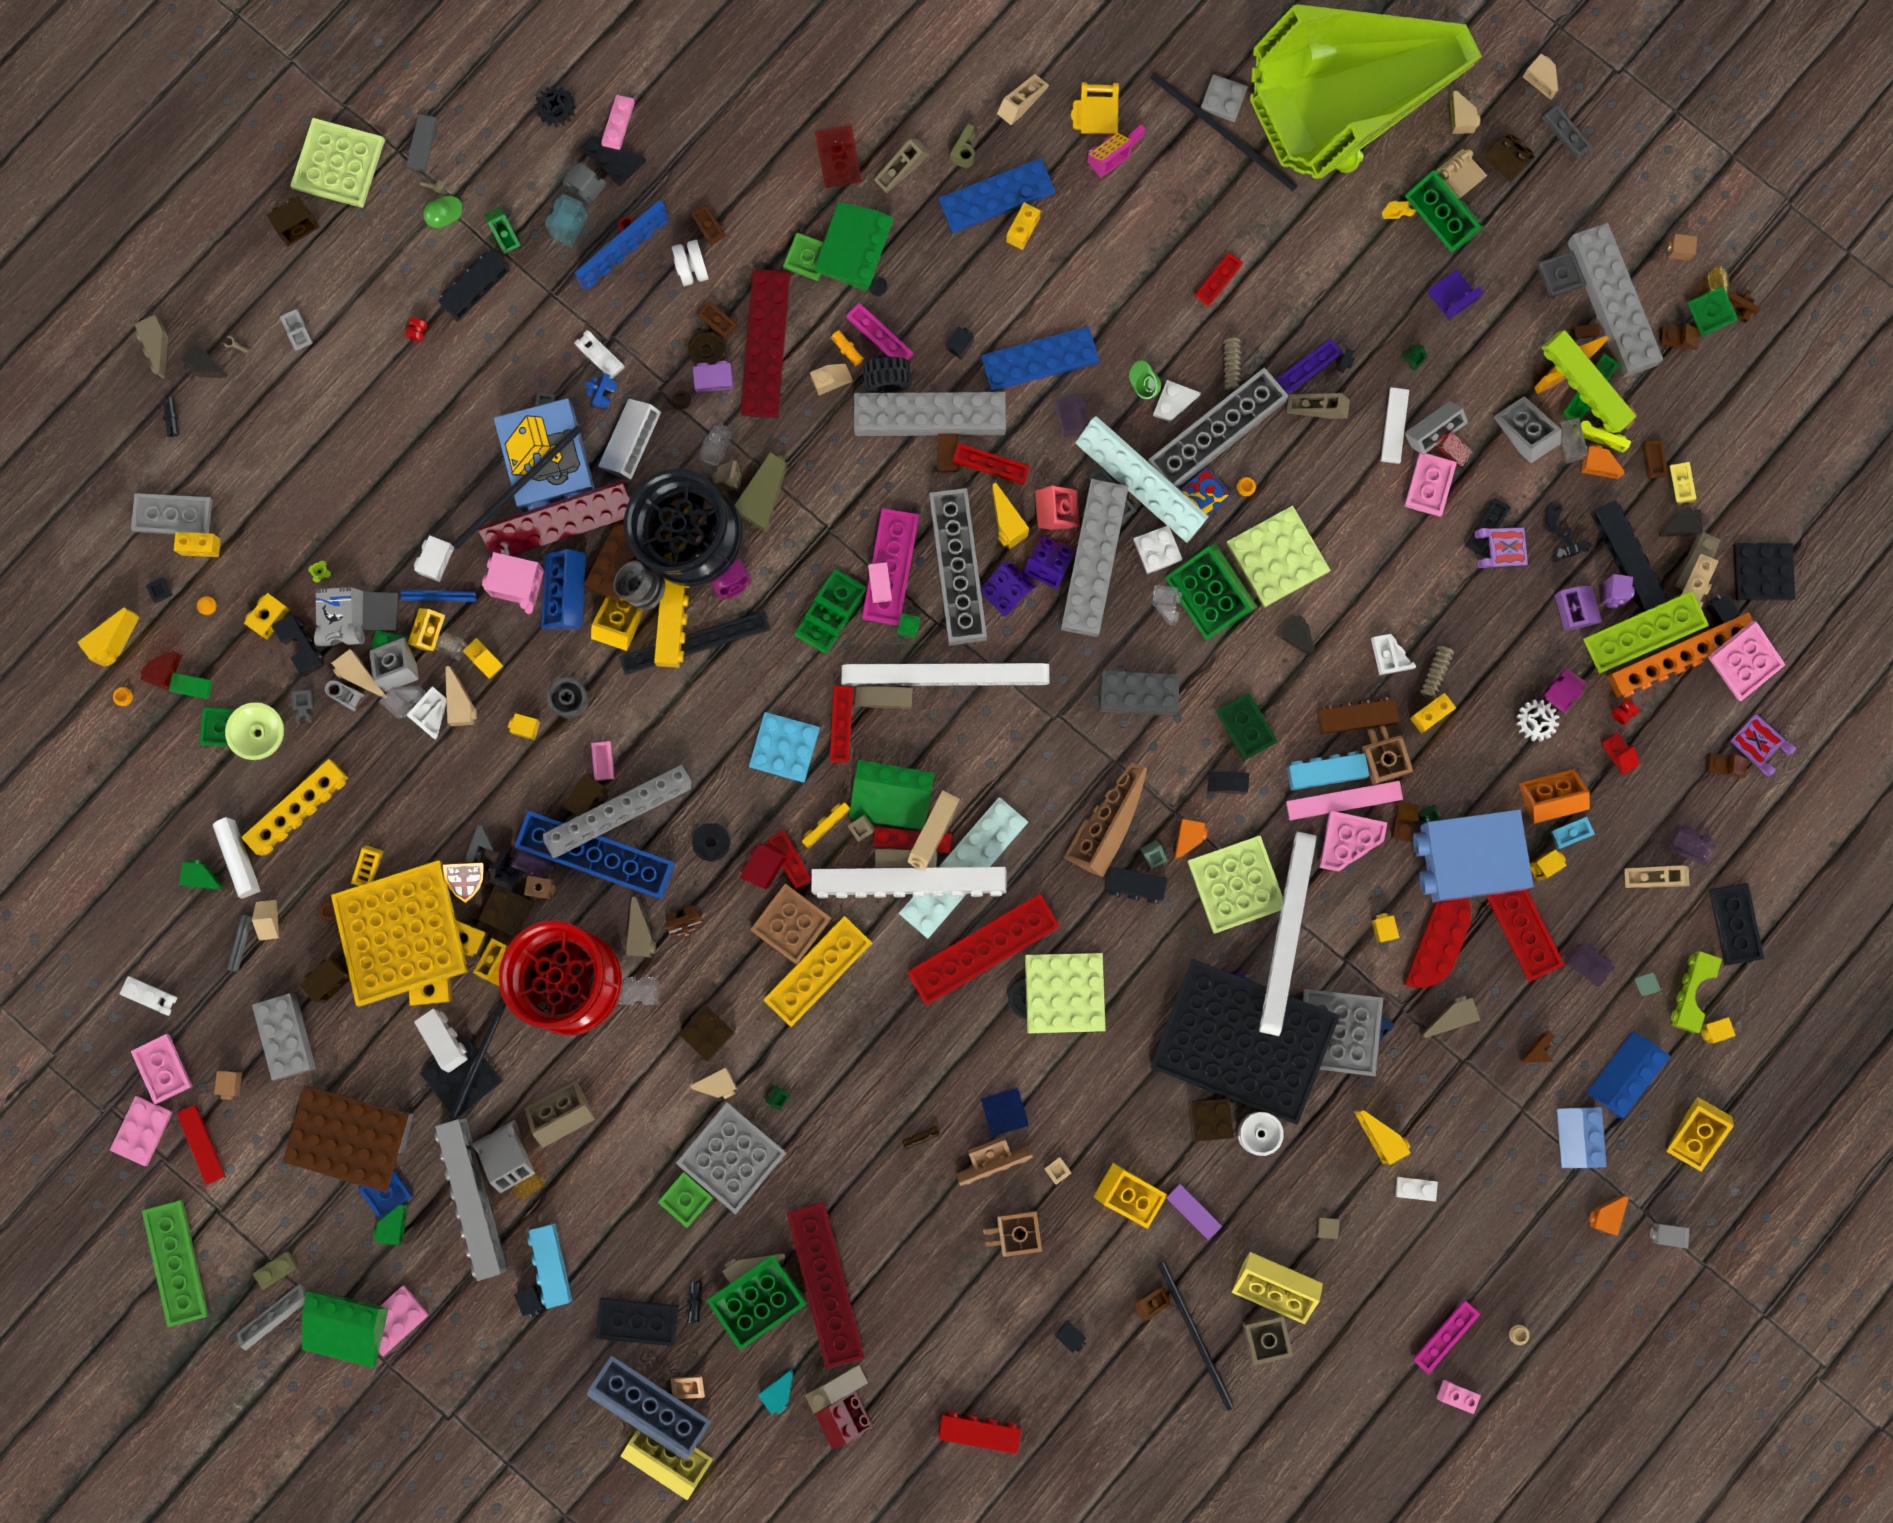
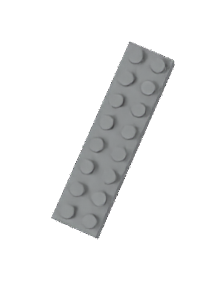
[1567,223,1663,378]
[1147,367,1288,488]
[854,392,1006,436]
[1061,479,1129,637]
[929,488,987,646]
[434,1118,508,1281]

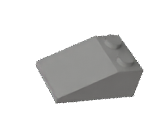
[1494,396,1561,463]

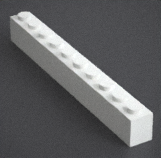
[811,867,1007,898]

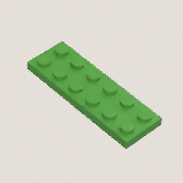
[142,1200,209,1328]

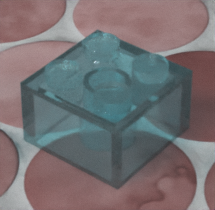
[545,193,588,248]

